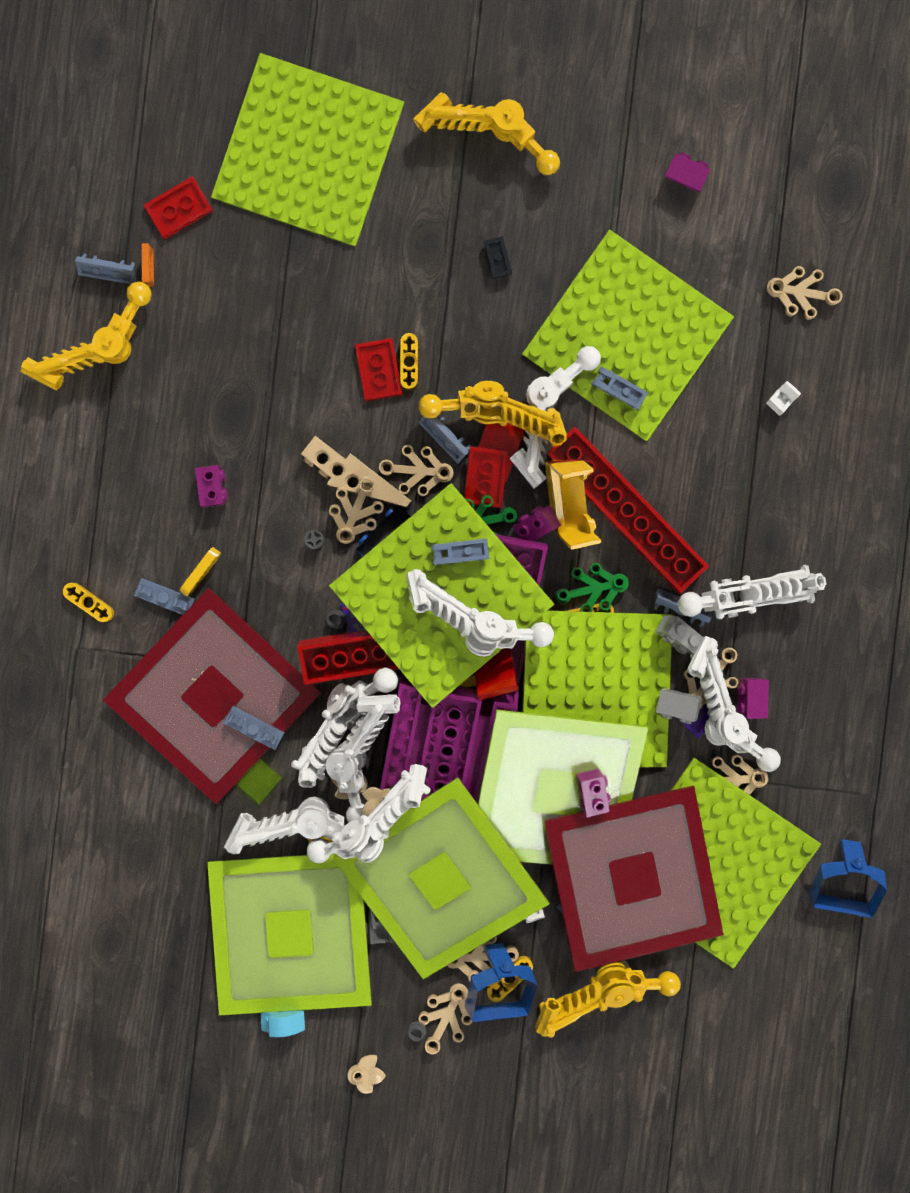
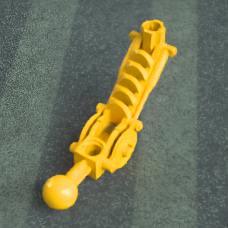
[413,92,560,175]
[20,282,152,391]
[418,381,567,447]
[535,962,681,1038]

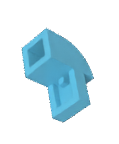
[261,1010,305,1037]

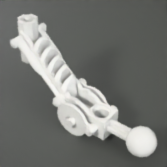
[510,346,601,489]
[678,565,826,619]
[406,569,554,657]
[688,636,781,772]
[291,668,398,788]
[326,694,401,823]
[307,764,431,863]
[224,797,345,854]

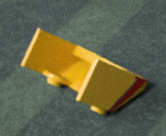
[545,460,601,550]

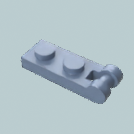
[591,367,648,410]
[431,538,489,566]

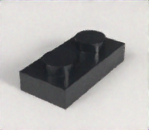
[484,236,512,280]

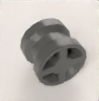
[304,530,325,550]

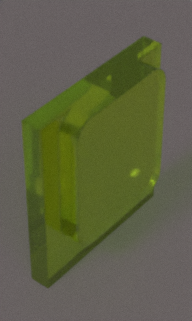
[237,759,282,804]

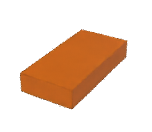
[142,243,154,287]

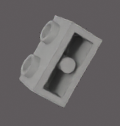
[655,615,703,654]
[656,688,702,724]

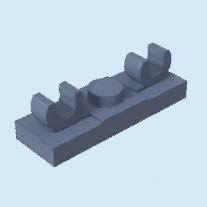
[75,254,136,284]
[418,416,470,464]
[134,578,196,615]
[654,588,712,627]
[224,706,285,750]

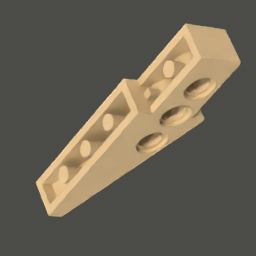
[301,436,412,508]

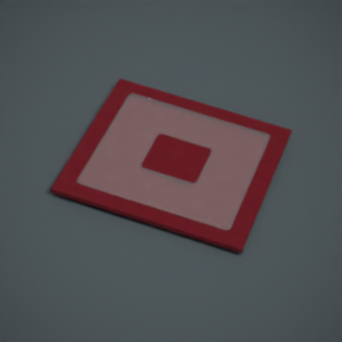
[103,588,322,804]
[544,785,724,972]

